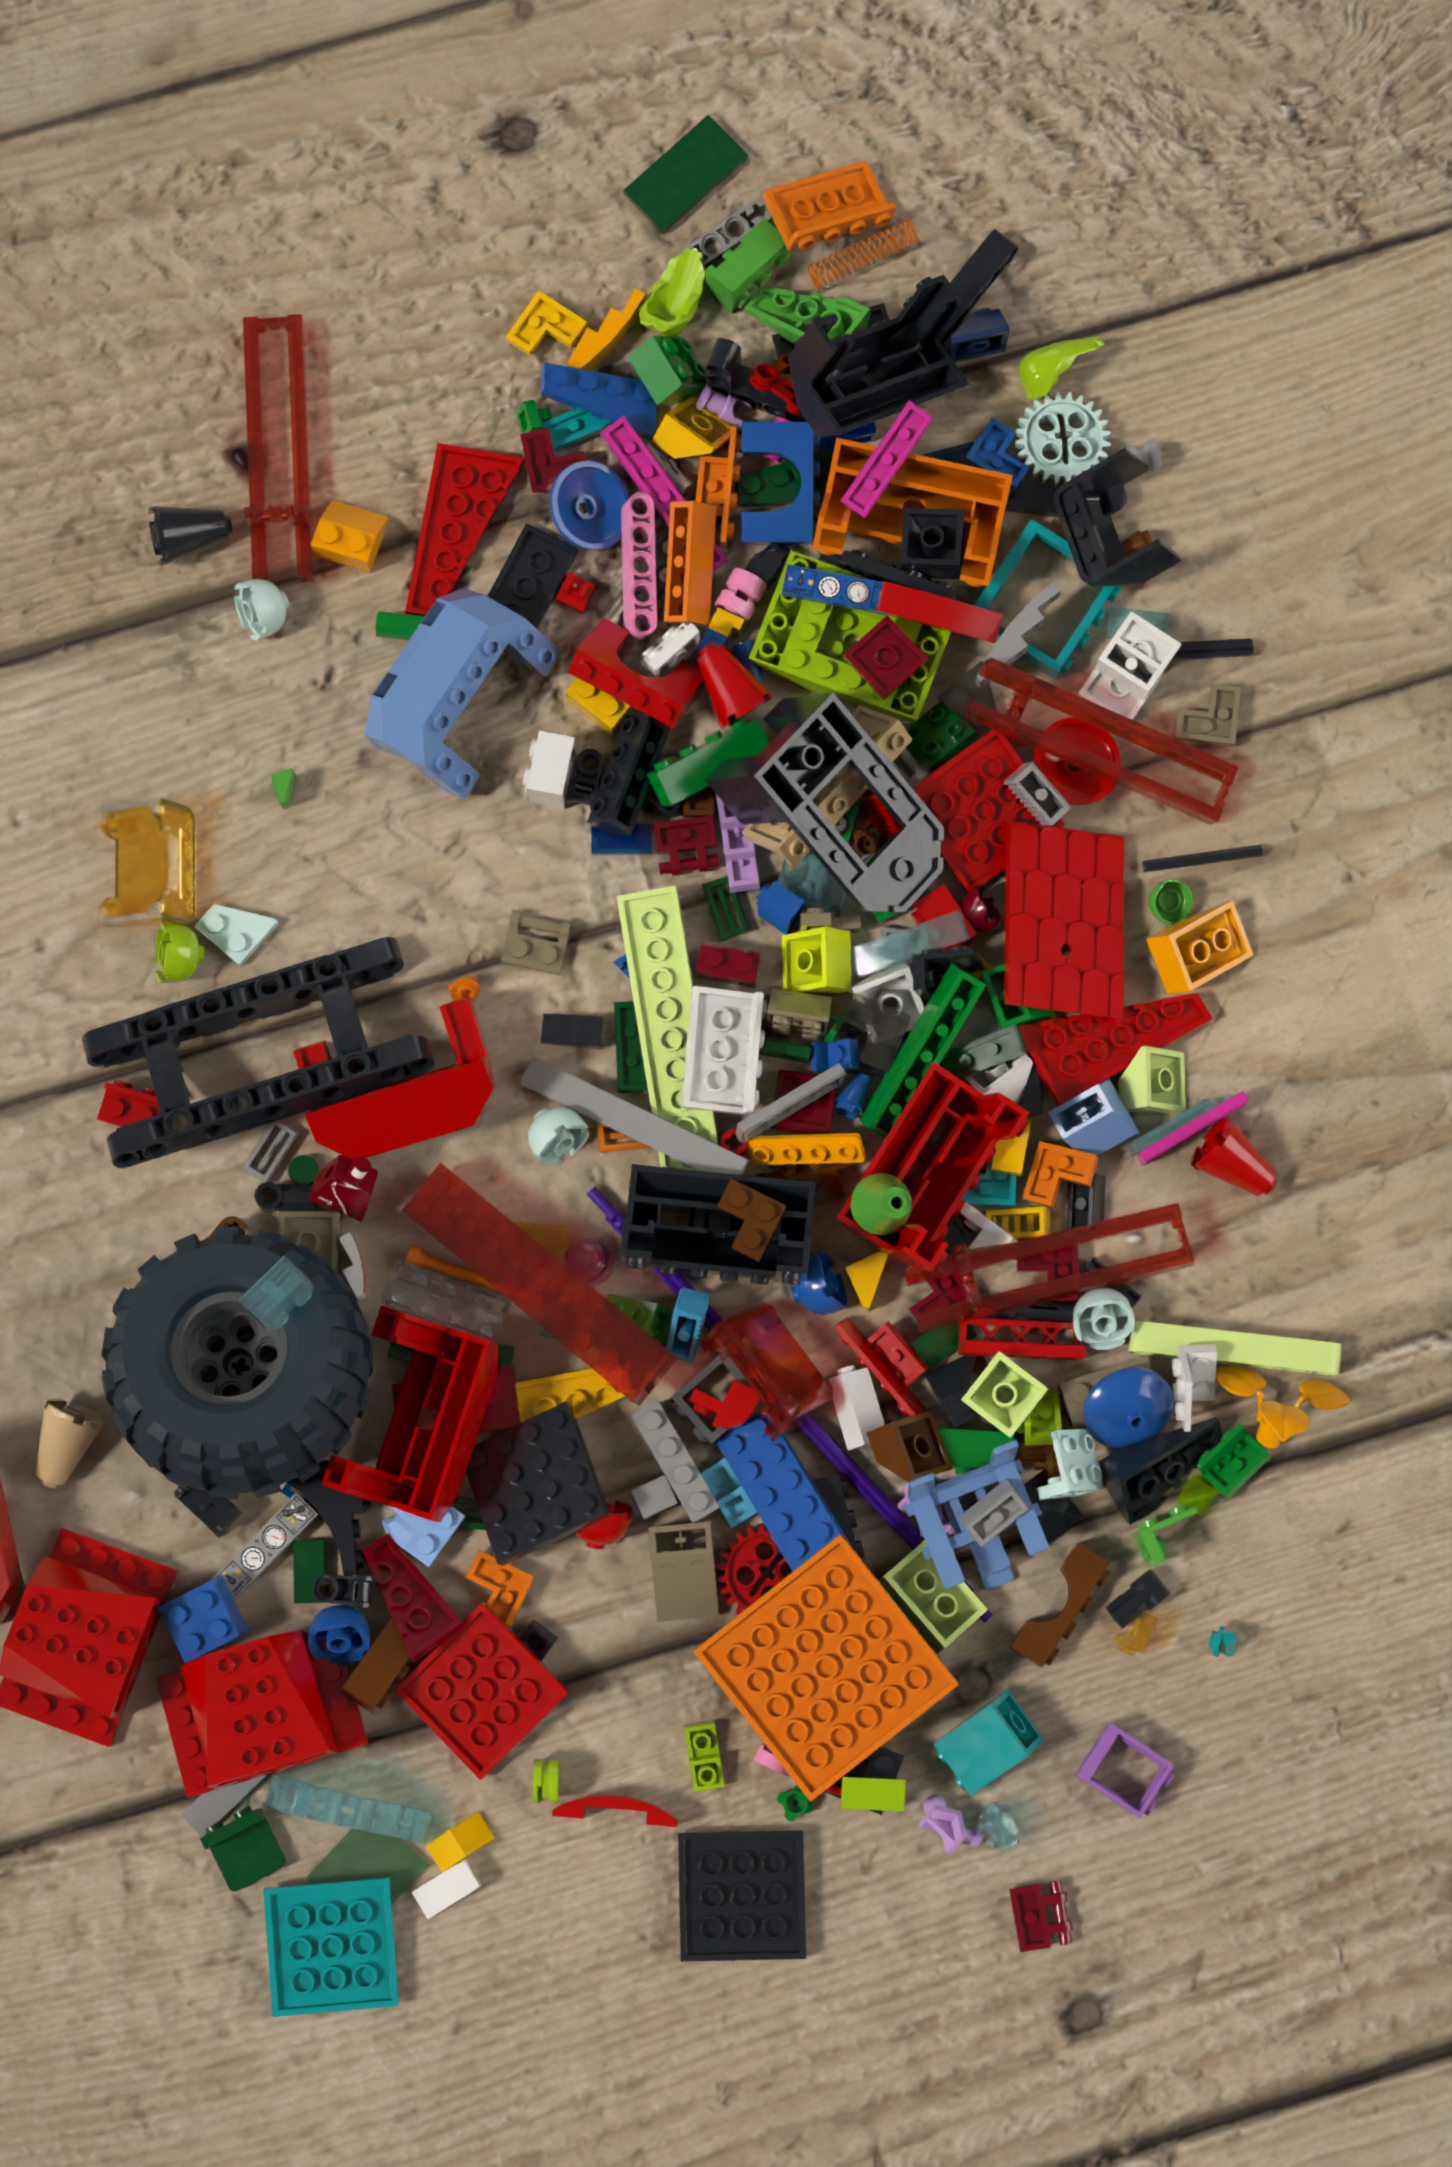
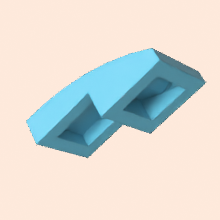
[699,1456,757,1528]

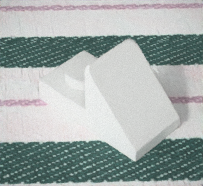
[960,1202,1020,1254]

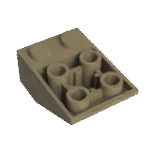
[766,989,832,1041]
[648,1521,719,1622]

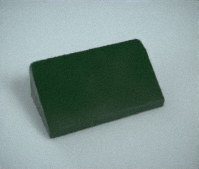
[910,1309,977,1371]

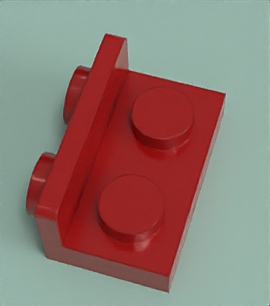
[97,1080,160,1127]

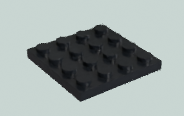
[466,1401,610,1566]
[678,1830,806,1962]

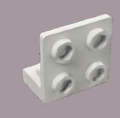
[1171,1344,1217,1432]

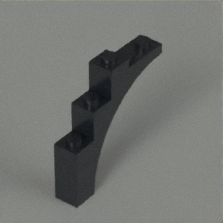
[286,1459,371,1576]

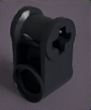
[565,749,604,809]
[313,1574,376,1609]

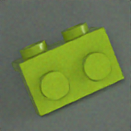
[1018,1390,1062,1446]

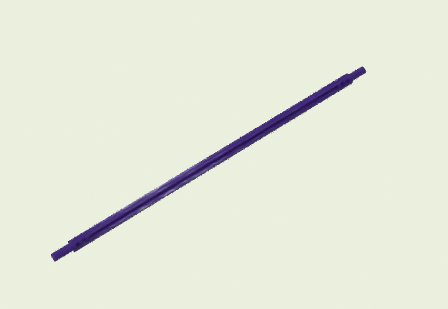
[587,1186,993,1623]

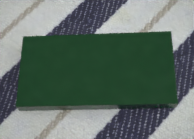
[623,115,748,234]

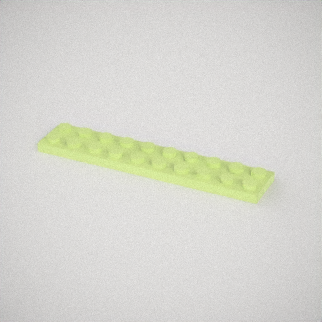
[617,885,720,1171]

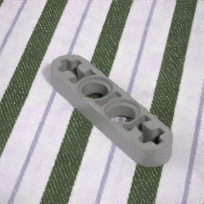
[677,199,772,270]

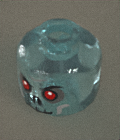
[977,1802,1023,1851]

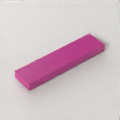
[840,400,934,518]
[1136,1091,1249,1165]

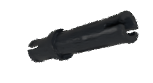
[980,1295,1074,1323]

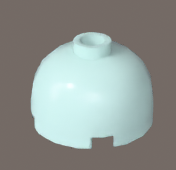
[234,578,289,641]
[527,1107,589,1167]
[1073,1288,1135,1350]

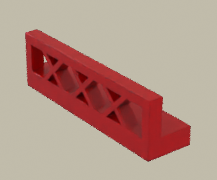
[958,1318,1086,1361]

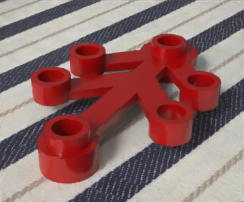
[749,354,802,415]

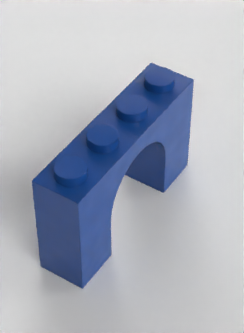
[741,422,820,545]

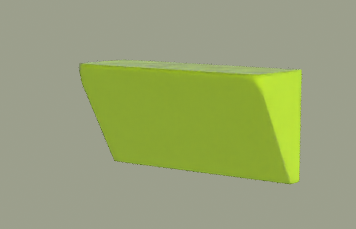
[841,1777,906,1811]

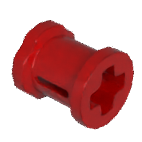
[720,1129,748,1157]

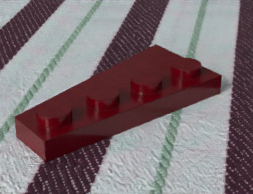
[363,1533,463,1662]

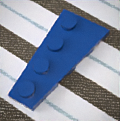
[540,363,656,441]

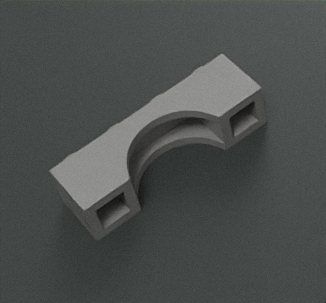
[631,1400,720,1523]

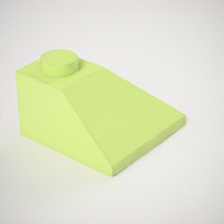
[1118,1046,1186,1114]
[961,1351,1049,1439]

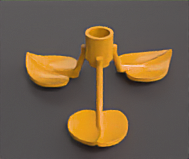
[1216,1365,1351,1449]

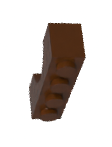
[1009,1542,1110,1668]

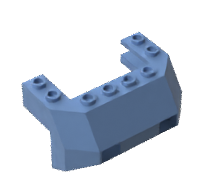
[365,588,563,799]

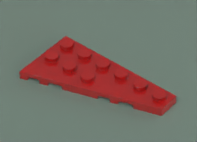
[405,443,525,616]
[1019,993,1213,1106]

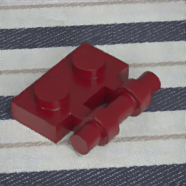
[653,815,720,876]
[1008,1880,1073,1953]

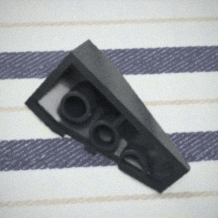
[1099,1417,1223,1525]

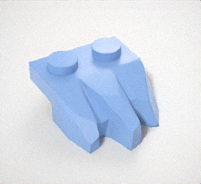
[381,1505,466,1567]

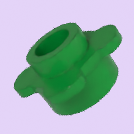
[777,1785,813,1821]

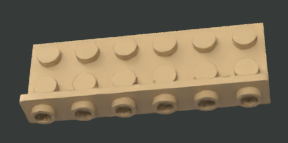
[742,705,912,867]

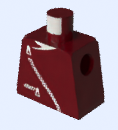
[309,1155,378,1222]

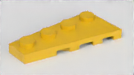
[515,1361,636,1423]

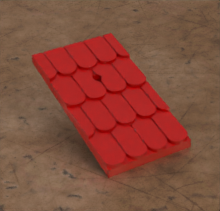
[1004,821,1125,1019]

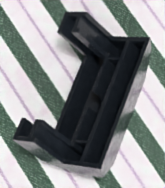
[788,275,970,437]
[620,1164,816,1285]

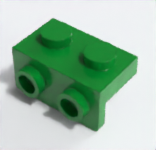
[1197,1424,1271,1500]

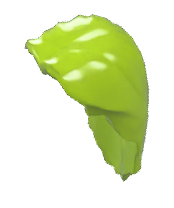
[639,248,706,337]
[1018,336,1104,400]

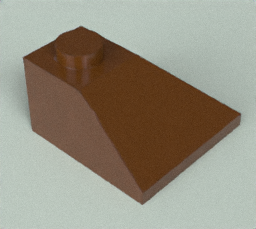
[866,1411,952,1483]

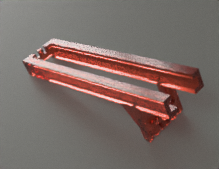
[243,314,314,582]
[963,657,1239,825]
[904,1203,1195,1333]

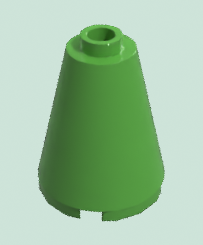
[850,1173,912,1235]

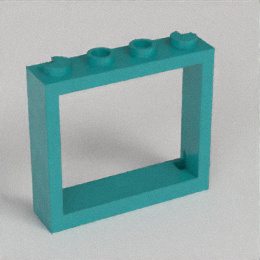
[975,519,1122,680]

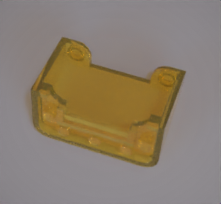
[100,797,196,927]

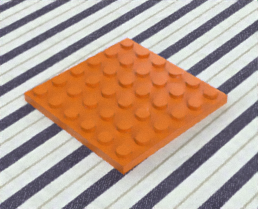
[693,1534,959,1802]

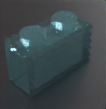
[238,1256,314,1332]

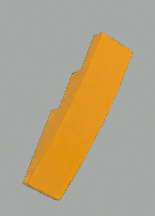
[566,288,646,371]

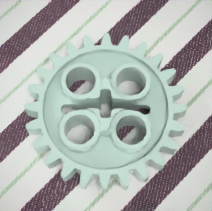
[1015,392,1111,487]

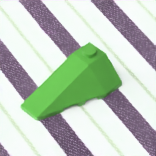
[744,286,871,344]

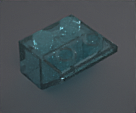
[778,851,846,912]

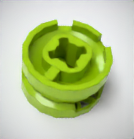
[533,1759,560,1803]

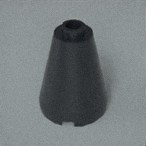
[148,506,233,566]

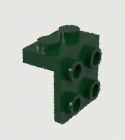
[906,703,979,774]
[200,1806,287,1892]

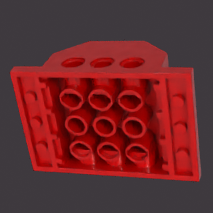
[0,1528,178,1747]
[156,1630,369,1799]

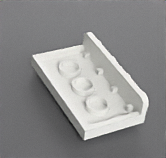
[681,986,767,1116]

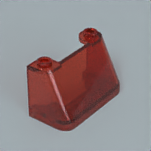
[700,1302,833,1442]

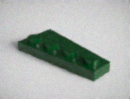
[734,449,834,507]

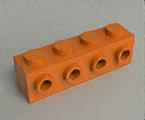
[664,501,716,626]

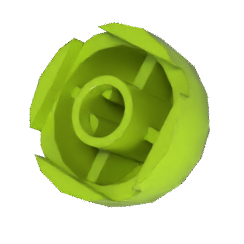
[155,922,204,983]

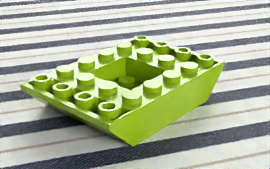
[749,550,951,722]

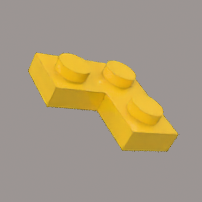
[506,290,588,356]

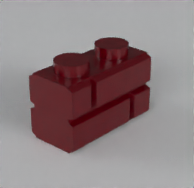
[696,943,761,988]

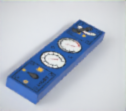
[782,564,899,618]

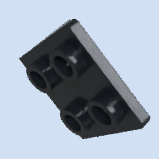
[912,946,985,1005]

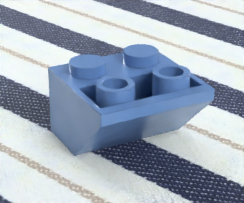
[1048,1079,1139,1156]

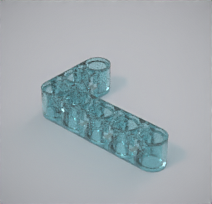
[265,1774,435,1844]

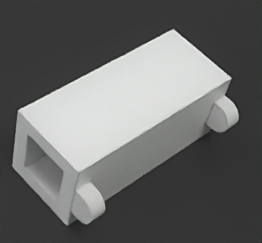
[827,1365,885,1451]

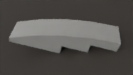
[976,581,1061,688]

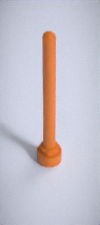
[404,1244,548,1306]

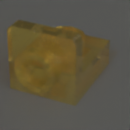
[1112,1613,1158,1656]

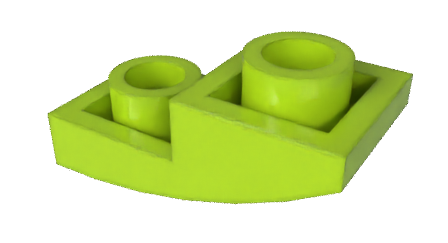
[684,1720,725,1792]

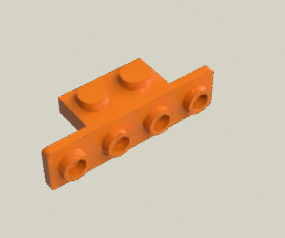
[696,425,742,548]

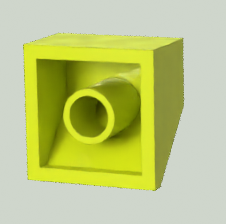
[782,927,852,995]

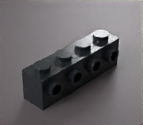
[587,714,670,836]

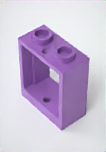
[1075,1723,1174,1818]

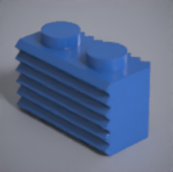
[756,881,804,935]

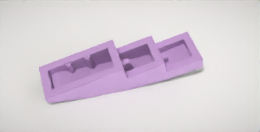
[716,794,760,893]

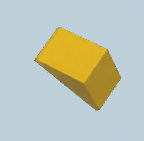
[844,1250,888,1311]
[426,1811,495,1873]

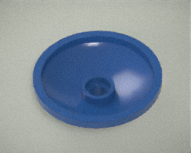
[549,461,630,550]
[1083,1367,1174,1449]

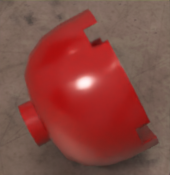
[574,1497,632,1549]

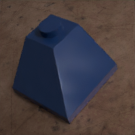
[948,308,1010,363]

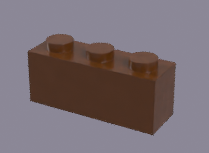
[342,1617,411,1714]

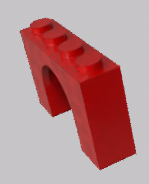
[568,618,705,728]

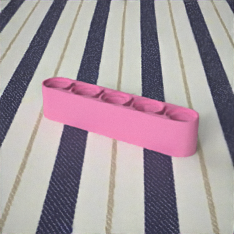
[621,492,657,642]

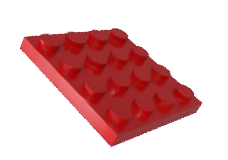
[911,726,1065,894]
[394,1602,570,1780]

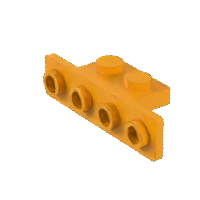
[747,1133,866,1165]

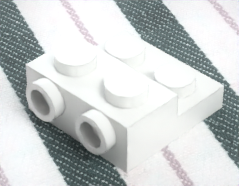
[640,623,700,678]

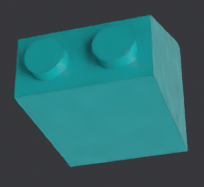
[934,1689,1044,1796]

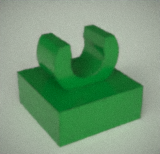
[515,400,552,433]

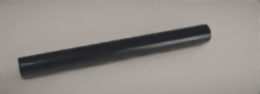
[1142,844,1263,873]

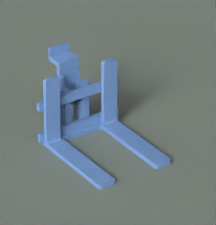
[904,1440,1049,1590]

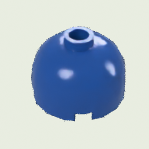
[791,1251,847,1315]
[308,1605,371,1665]

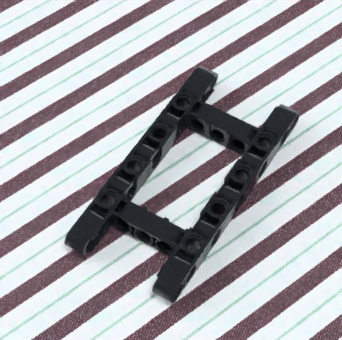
[82,937,435,1168]

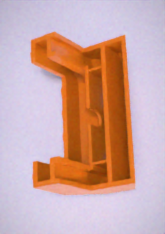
[812,438,1013,587]

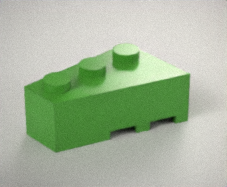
[705,218,791,313]

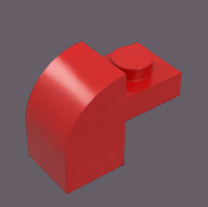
[689,1380,762,1430]

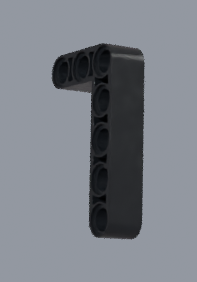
[706,338,842,436]

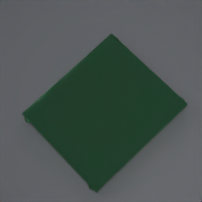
[306,1808,429,1904]

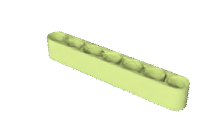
[1128,1321,1342,1376]

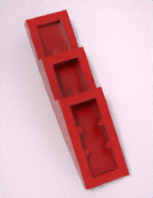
[876,581,1003,643]

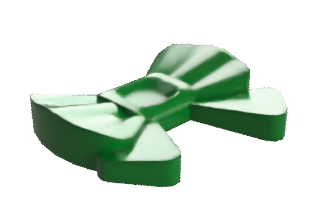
[825,1004,856,1043]

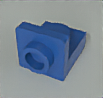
[810,1038,859,1073]

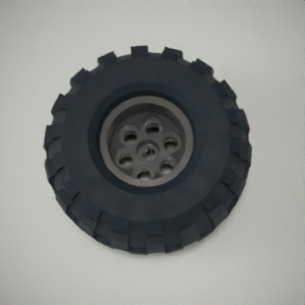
[101,1227,373,1499]

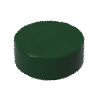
[288,1155,319,1185]

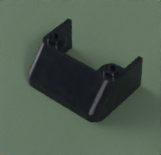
[1053,447,1182,587]

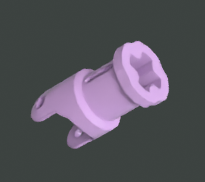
[697,384,752,428]

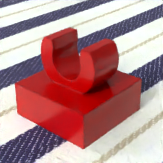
[556,572,596,614]

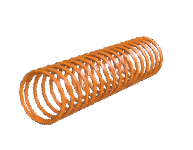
[807,219,919,289]

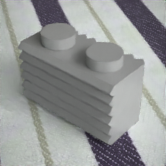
[1004,762,1071,825]

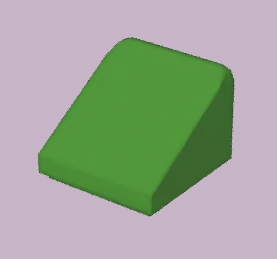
[271,768,296,809]

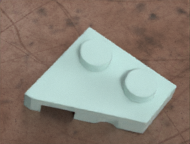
[194,904,279,967]

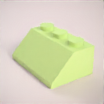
[878,1540,988,1654]

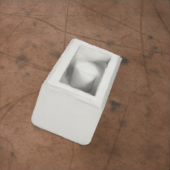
[412,1859,482,1919]

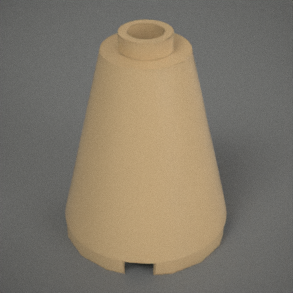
[35,1398,105,1488]

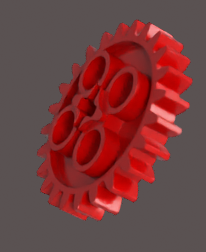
[717,1523,787,1615]

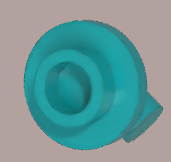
[1209,1626,1236,1657]

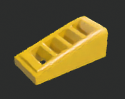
[986,1207,1051,1241]

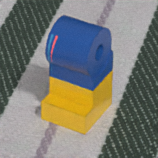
[699,607,745,657]

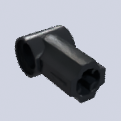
[254,1182,315,1213]
[1105,1569,1170,1629]

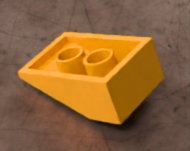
[1146,900,1254,994]

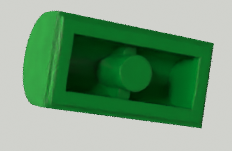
[376,611,425,640]

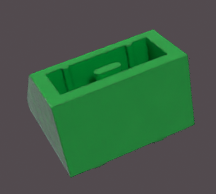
[628,336,706,406]
[980,964,1058,1030]

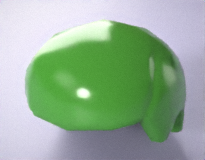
[1148,879,1193,925]

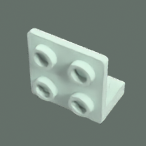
[1037,1429,1104,1500]

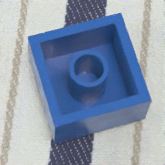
[158,1576,249,1664]

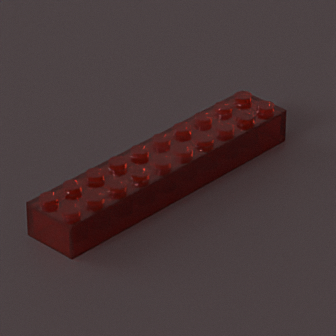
[402,1163,679,1406]

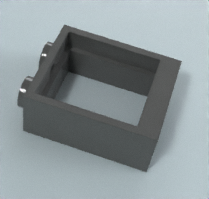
[671,1349,767,1445]

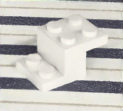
[1077,611,1181,728]

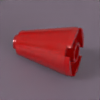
[697,642,772,729]
[1190,1117,1277,1196]

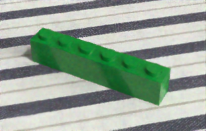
[859,963,986,1138]

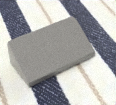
[958,1480,1030,1548]

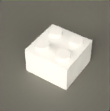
[523,731,577,809]

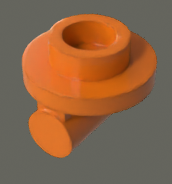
[447,974,480,1001]

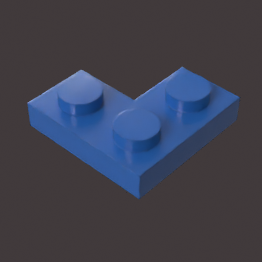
[962,418,1029,494]

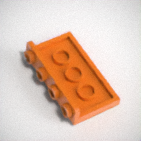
[762,160,897,251]

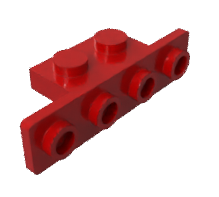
[835,1317,929,1417]

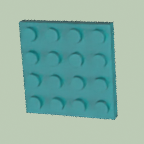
[263,1877,399,2017]

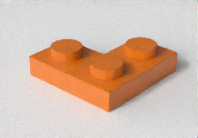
[1022,1141,1099,1208]
[465,1550,535,1629]

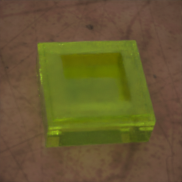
[1175,1475,1218,1518]

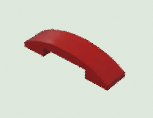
[552,1795,678,1827]

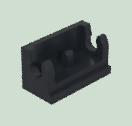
[174,1486,242,1538]

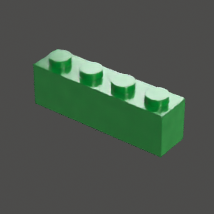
[647,717,769,806]
[938,1428,1014,1474]

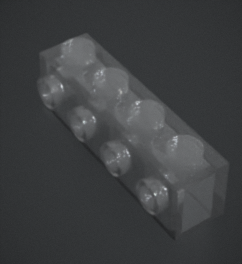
[381,1259,512,1343]

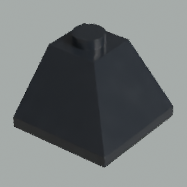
[900,508,964,579]
[925,1355,988,1429]
[1014,1467,1084,1544]

